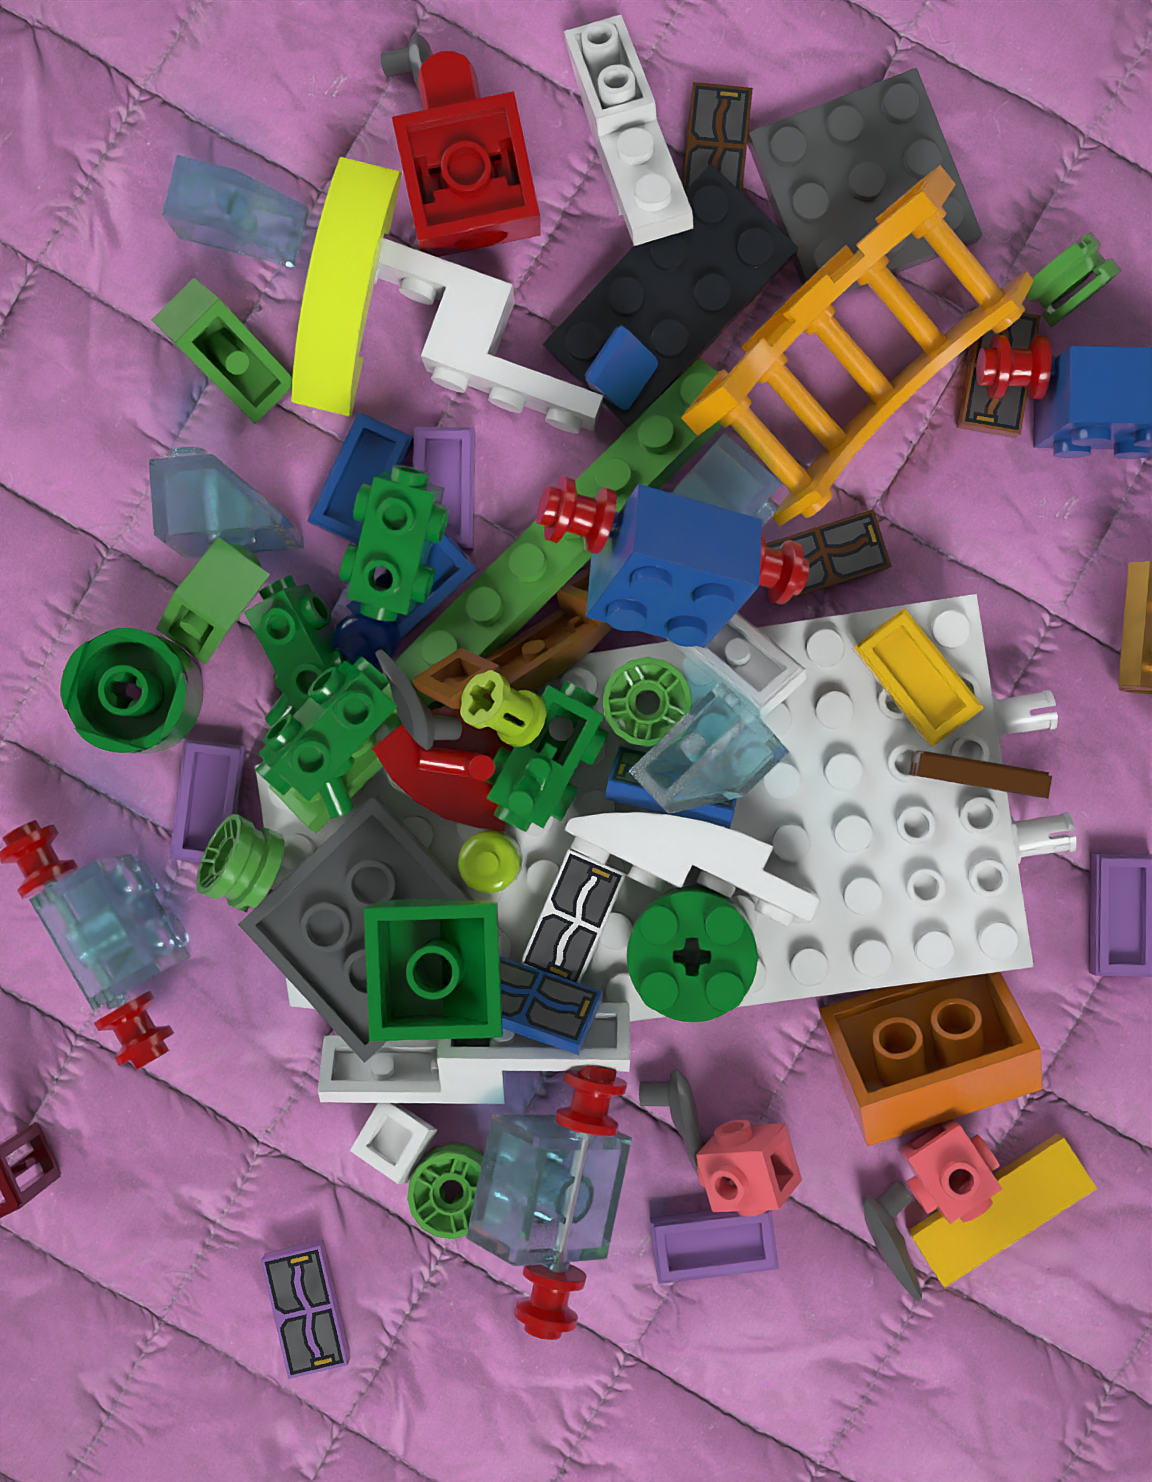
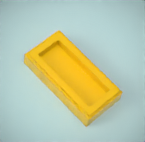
[852,607,984,747]

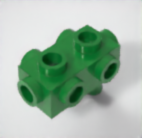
[340,465,450,621]
[244,575,357,727]
[255,656,397,818]
[484,680,609,832]

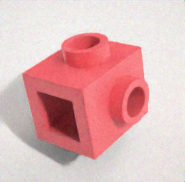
[898,1119,1002,1224]
[696,1120,802,1217]

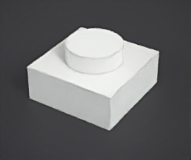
[350,1103,437,1184]

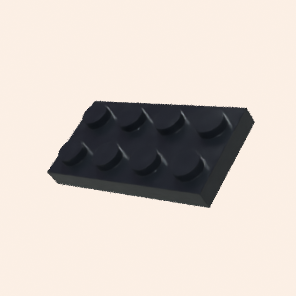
[542,163,799,428]

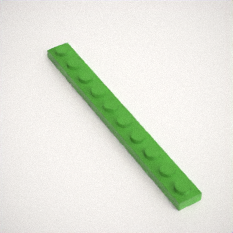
[269,358,722,834]

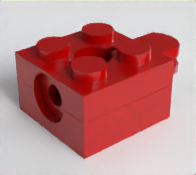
[392,51,541,257]

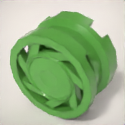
[1026,232,1122,328]

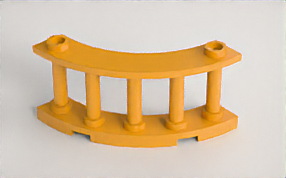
[681,165,1034,527]

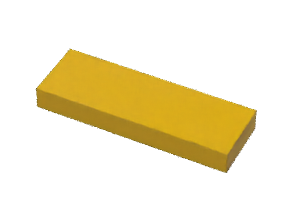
[907,1133,1097,1288]

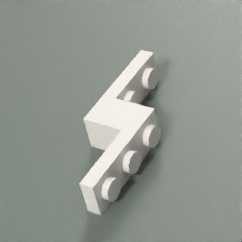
[374,238,603,433]
[318,1002,630,1104]

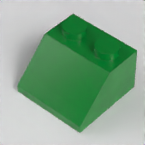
[364,898,503,1041]

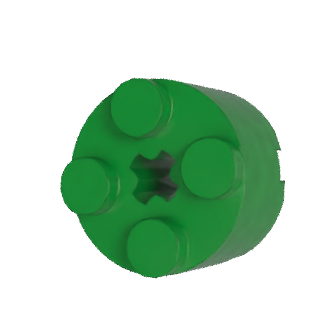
[60,628,203,754]
[627,885,758,1023]

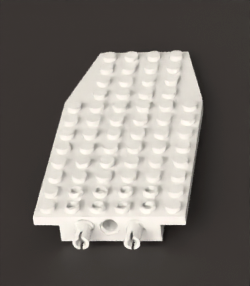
[255,594,1076,1022]

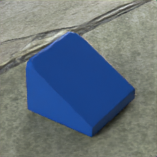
[585,325,658,411]

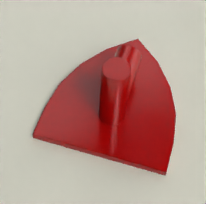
[371,706,516,832]

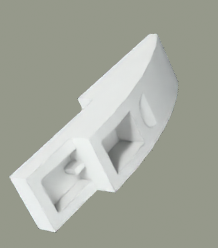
[564,15,693,246]
[564,812,821,927]

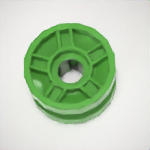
[602,657,693,747]
[196,814,285,913]
[407,1141,496,1239]

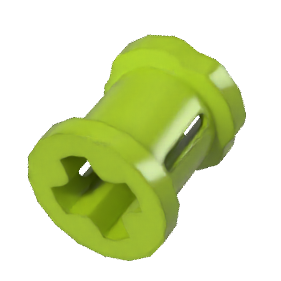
[460,670,547,747]

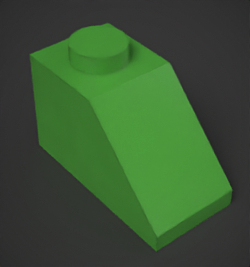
[151,277,293,424]
[156,536,270,664]

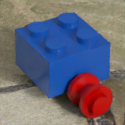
[976,335,1152,459]
[536,476,809,648]

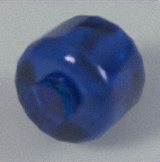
[333,609,400,670]

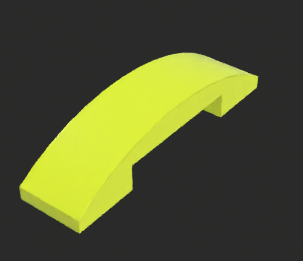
[291,157,402,417]

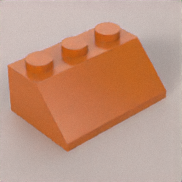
[819,972,1043,1147]

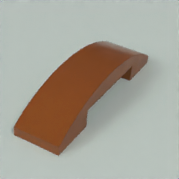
[412,565,612,709]

